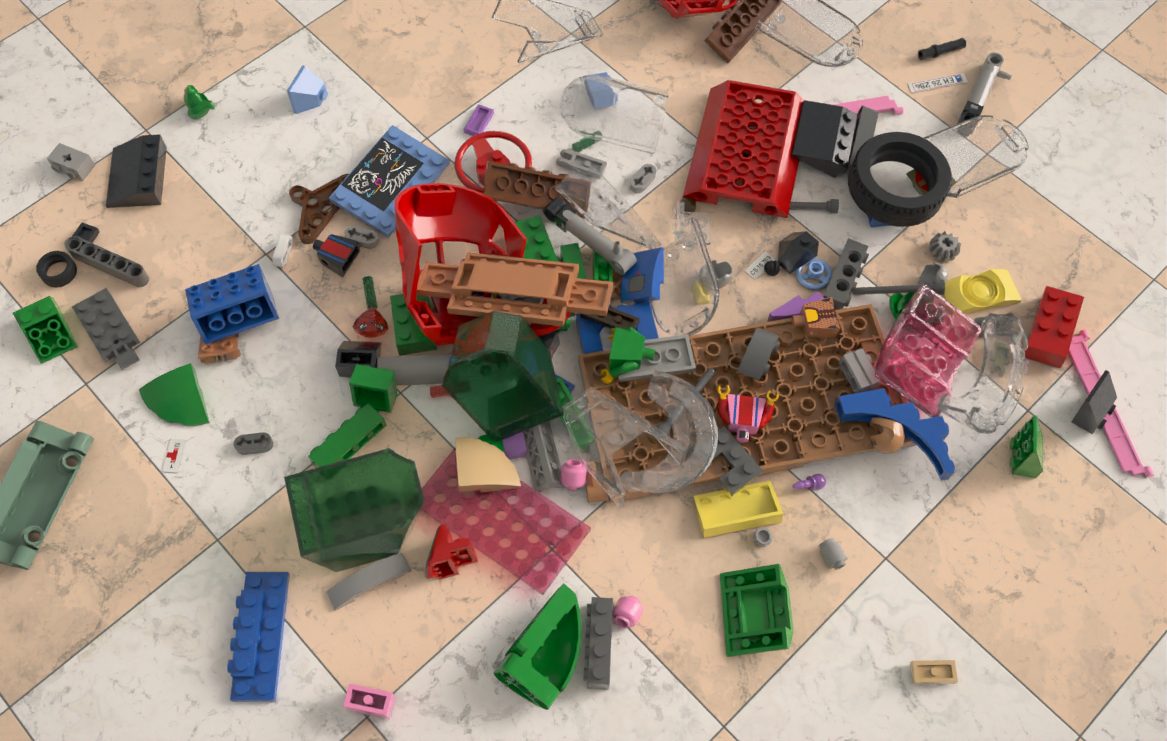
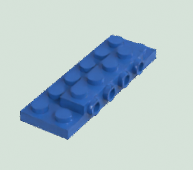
[227,572,290,702]

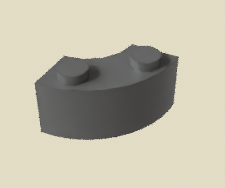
[738,327,780,380]

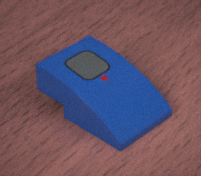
[620,247,664,305]

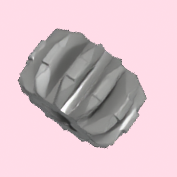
[929,231,961,263]

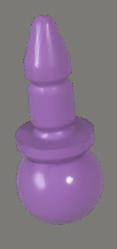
[792,474,826,490]

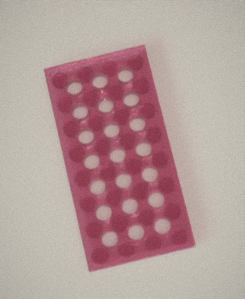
[411,447,591,595]

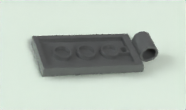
[72,288,140,370]

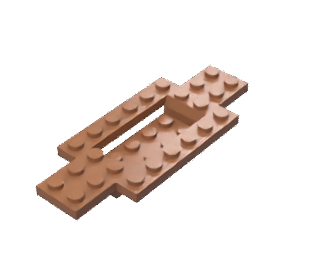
[417,252,613,326]

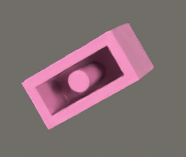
[343,684,396,720]

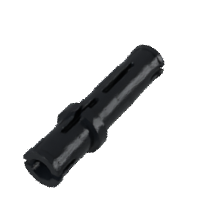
[918,38,966,60]

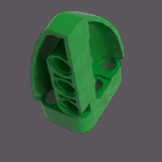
[493,583,581,710]

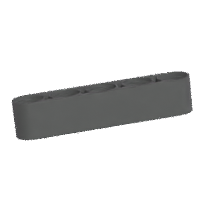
[843,106,879,176]
[65,236,149,287]

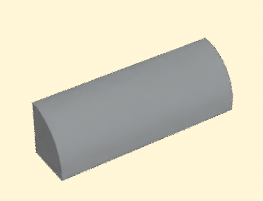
[377,354,456,385]

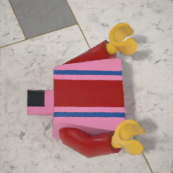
[717,384,779,443]

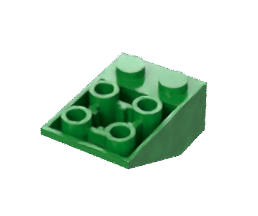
[13,296,78,364]
[1009,415,1043,478]

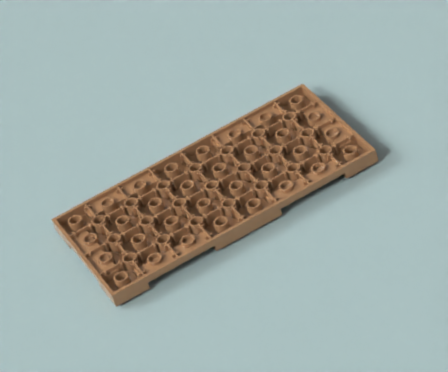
[578,304,916,503]

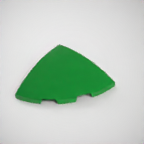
[139,363,210,426]

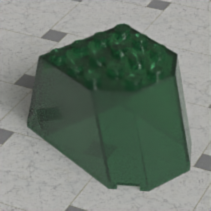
[442,311,564,442]
[284,448,425,572]

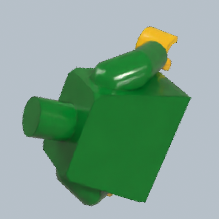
[601,327,655,384]

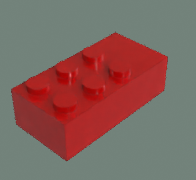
[1022,286,1084,369]

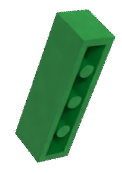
[308,403,387,479]

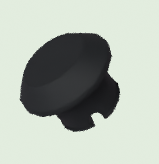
[764,260,780,276]

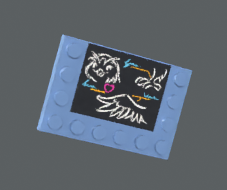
[329,125,450,238]

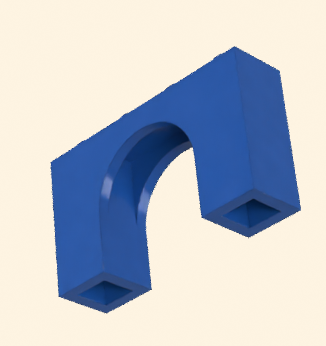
[576,302,659,354]

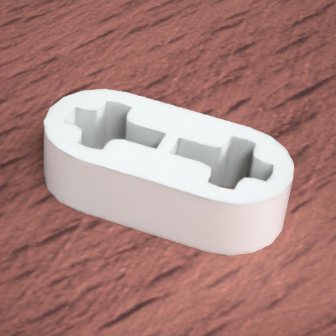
[273,234,293,267]

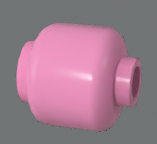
[560,459,587,491]
[612,596,643,628]

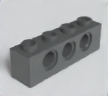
[823,238,869,310]

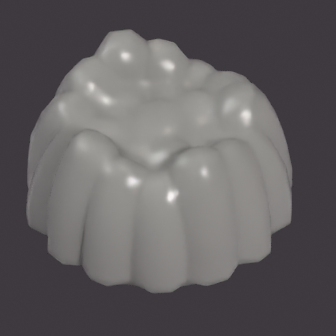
[753,527,773,546]

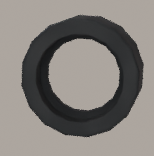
[36,251,77,288]

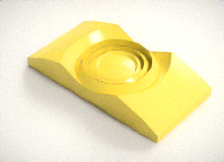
[942,269,1021,317]

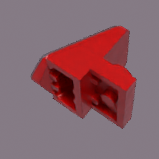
[425,523,478,580]

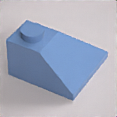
[287,65,328,114]

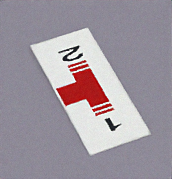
[162,438,186,473]

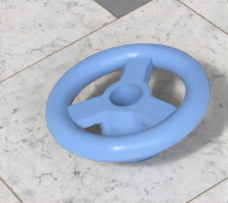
[796,258,832,290]

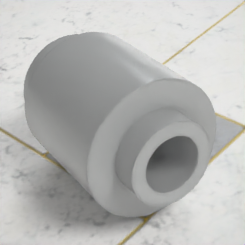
[819,538,848,570]

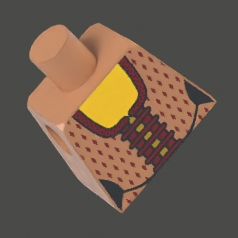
[791,297,840,338]

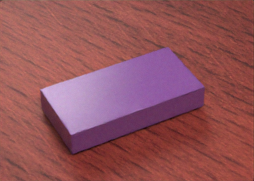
[464,104,494,136]

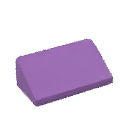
[498,416,527,460]

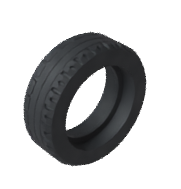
[848,132,952,227]

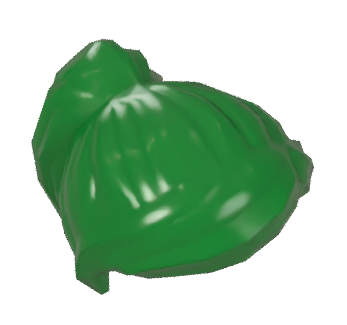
[184,85,215,119]

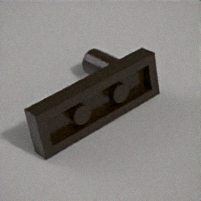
[580,307,640,330]

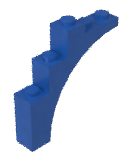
[835,388,955,481]

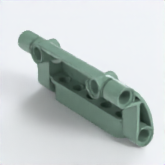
[0,421,94,570]

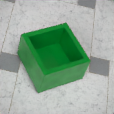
[349,364,398,413]

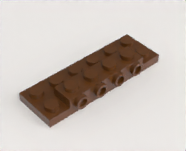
[704,0,784,63]
[483,161,591,218]

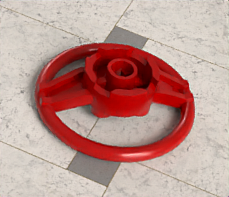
[454,131,532,194]

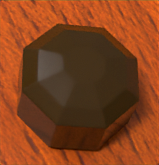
[679,198,696,215]

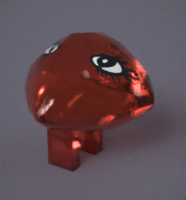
[352,307,389,338]

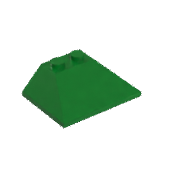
[720,564,794,657]

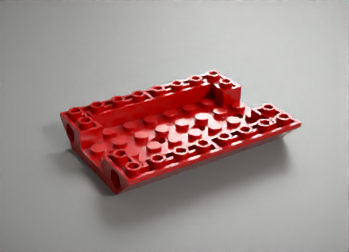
[682,80,804,218]

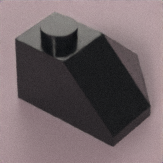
[778,231,819,274]

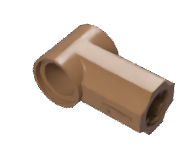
[585,461,609,503]

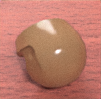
[870,418,905,454]

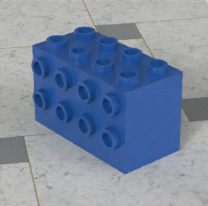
[185,264,279,344]

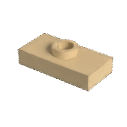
[910,660,958,684]

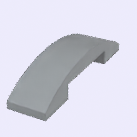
[327,553,411,611]

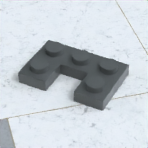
[693,426,763,496]

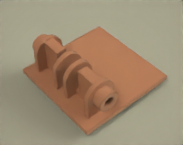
[198,333,241,364]

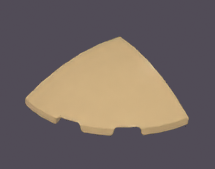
[455,437,521,492]

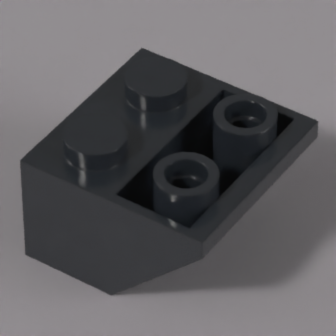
[335,341,382,377]

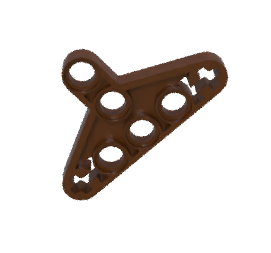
[289,174,349,244]

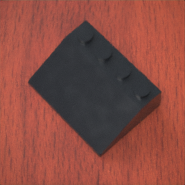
[791,100,857,178]
[106,134,167,208]

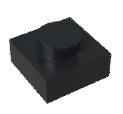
[72,222,100,243]

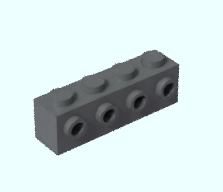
[583,597,613,690]

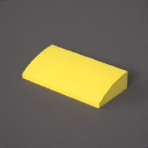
[693,481,783,538]

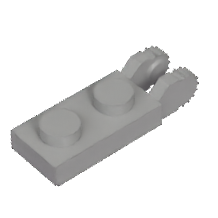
[556,149,607,180]

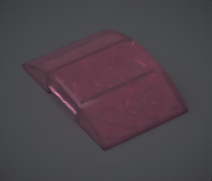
[875,284,982,418]

